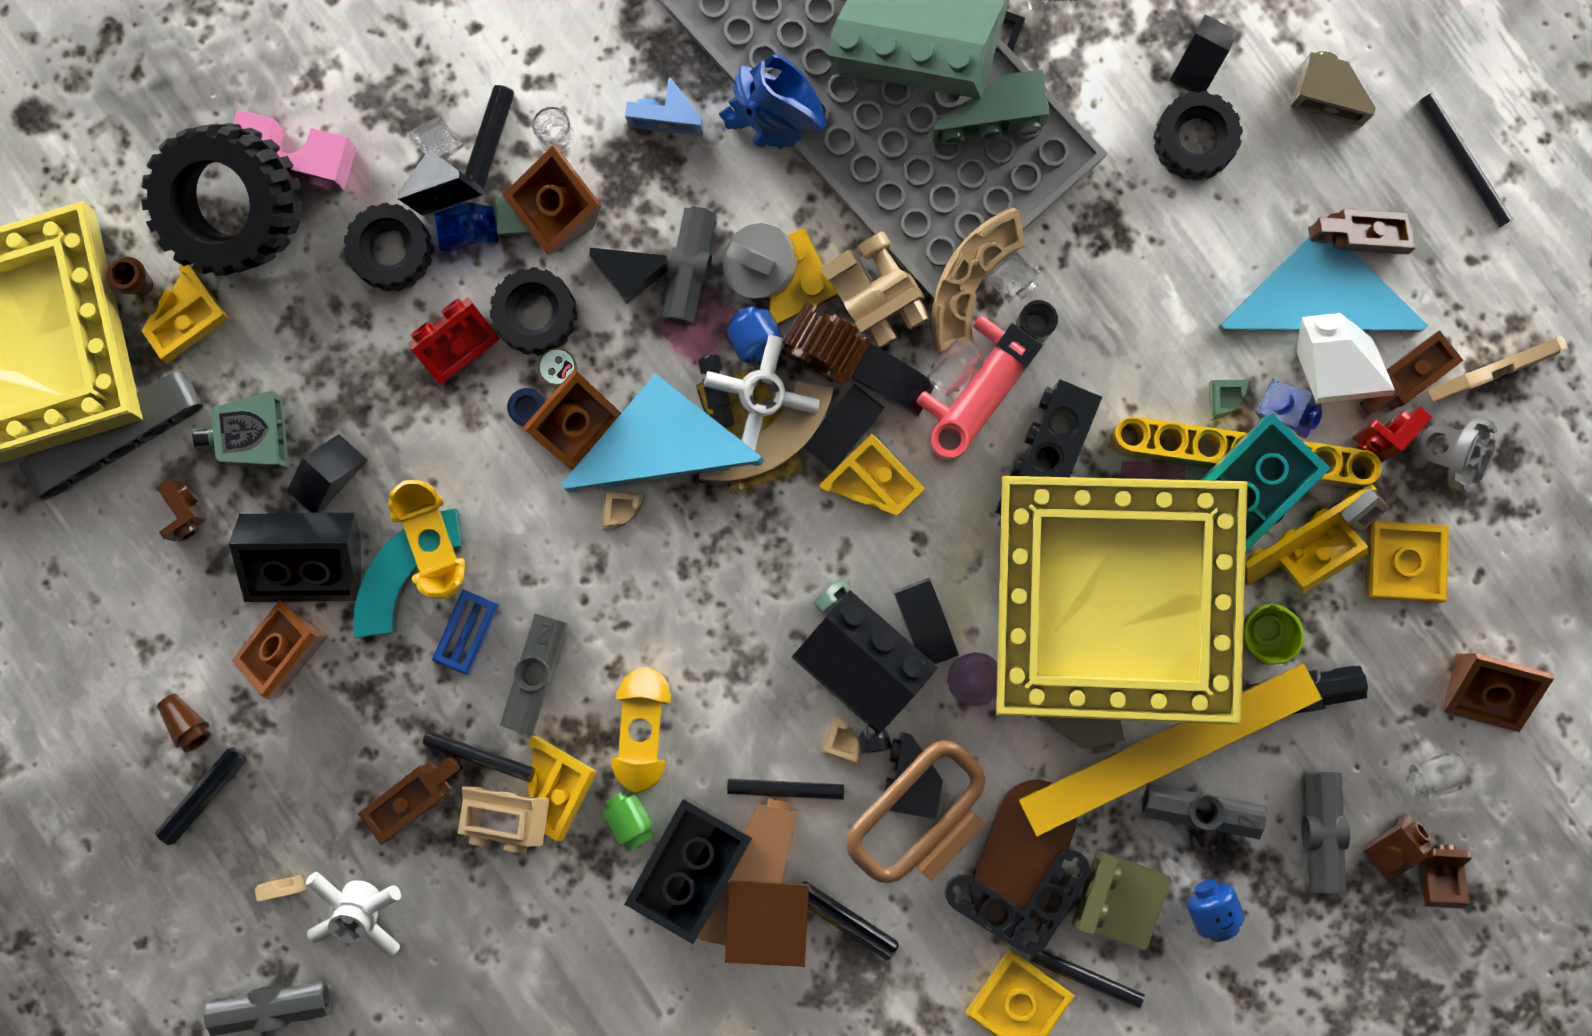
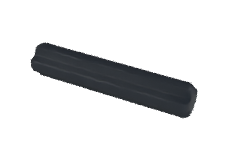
[464,85,515,190]
[155,747,246,846]
[801,881,899,960]

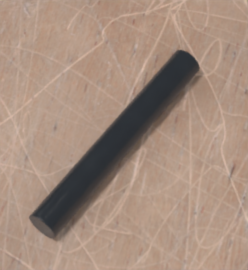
[423,730,535,782]
[727,778,844,800]
[1030,950,1145,1009]

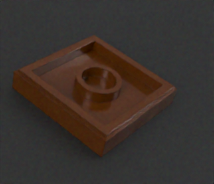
[725,880,809,967]

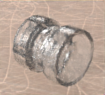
[532,107,575,153]

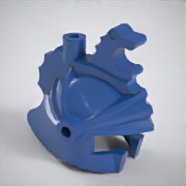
[719,53,826,150]

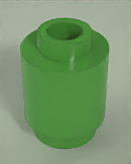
[602,790,655,852]

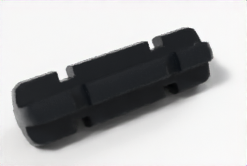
[698,354,735,429]

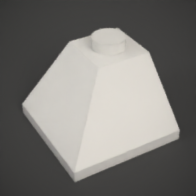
[1296,313,1395,404]

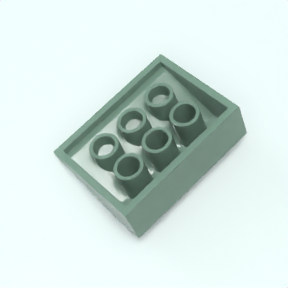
[826,0,1010,99]

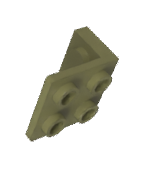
[1072,850,1171,950]

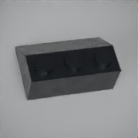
[229,513,361,602]
[791,590,939,734]
[624,797,752,944]

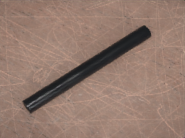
[1419,92,1513,228]

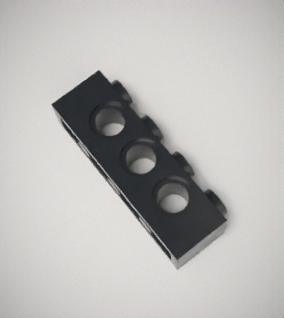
[995,379,1102,526]

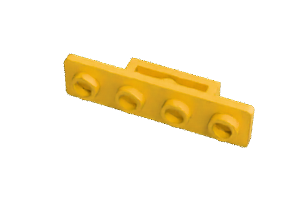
[1245,484,1377,594]

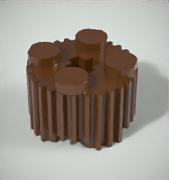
[781,302,871,385]

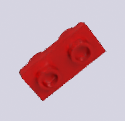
[408,297,501,385]
[1352,406,1433,463]

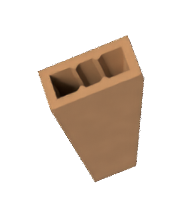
[697,798,797,946]

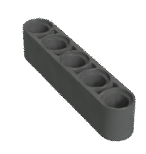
[19,371,204,500]

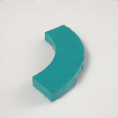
[353,508,462,638]

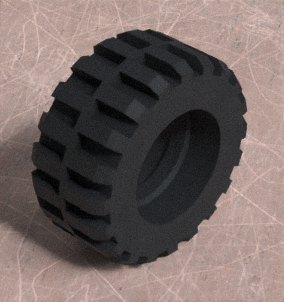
[141,123,303,276]

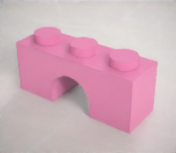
[233,110,356,192]

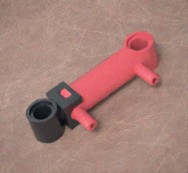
[917,300,1058,462]

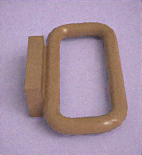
[846,740,986,883]

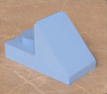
[625,78,704,136]

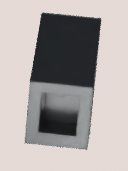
[883,732,943,819]

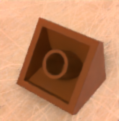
[502,145,602,255]
[523,370,621,471]
[232,600,328,699]
[1444,653,1554,732]

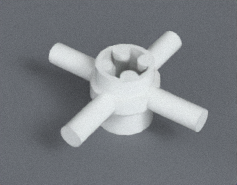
[704,335,820,451]
[306,872,401,957]

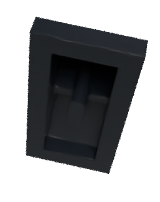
[1169,14,1238,93]
[398,149,483,216]
[589,248,668,304]
[287,434,368,513]

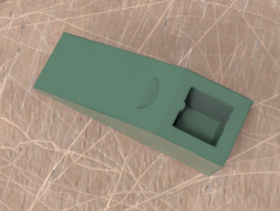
[932,69,1050,144]

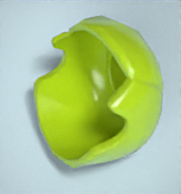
[1243,603,1305,665]

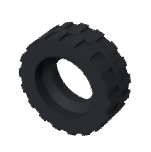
[1153,91,1243,181]
[344,203,433,292]
[489,267,577,356]

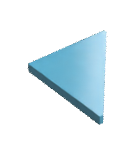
[1219,237,1429,332]
[560,373,765,493]

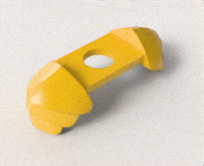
[388,480,465,599]
[611,667,671,793]

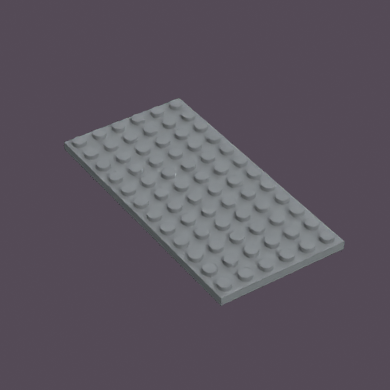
[657,0,1107,302]

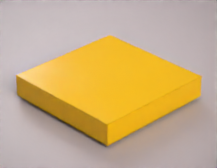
[1366,521,1449,603]
[965,948,1075,1036]

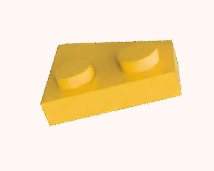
[770,227,838,326]
[141,264,229,364]
[819,434,926,516]
[527,736,598,841]

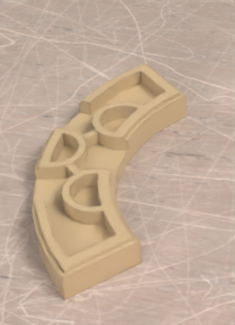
[931,208,1026,353]
[1427,336,1568,403]
[699,381,834,482]

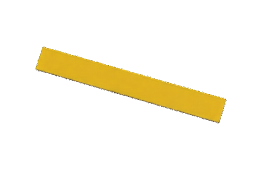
[1019,663,1322,836]

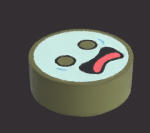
[538,348,578,388]

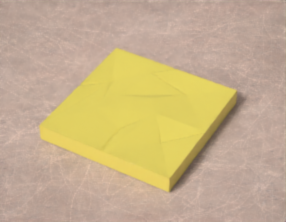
[0,201,143,464]
[996,476,1247,725]

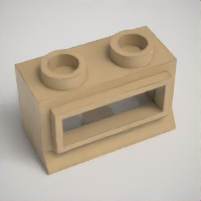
[458,787,550,853]

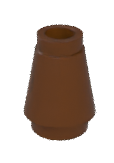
[107,257,153,296]
[157,693,211,753]

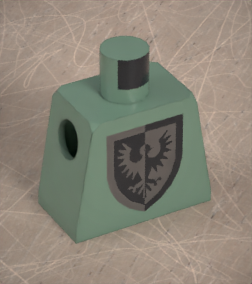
[192,391,289,469]

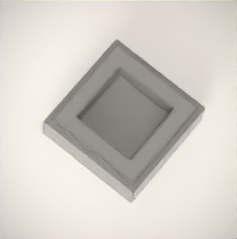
[1340,488,1390,532]

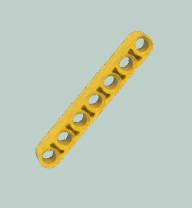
[1110,417,1382,489]

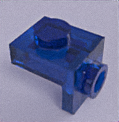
[434,202,498,252]
[1255,379,1322,439]

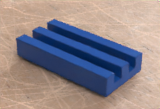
[432,589,500,675]

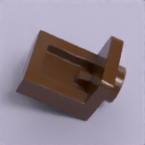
[156,479,207,542]
[1364,813,1431,881]
[1420,844,1472,909]

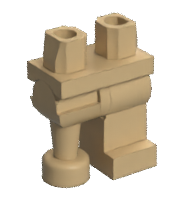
[820,231,929,348]

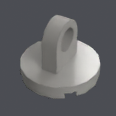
[723,223,797,301]
[1418,417,1497,494]

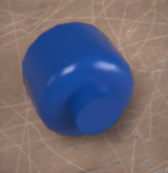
[727,306,783,366]
[1186,879,1245,942]

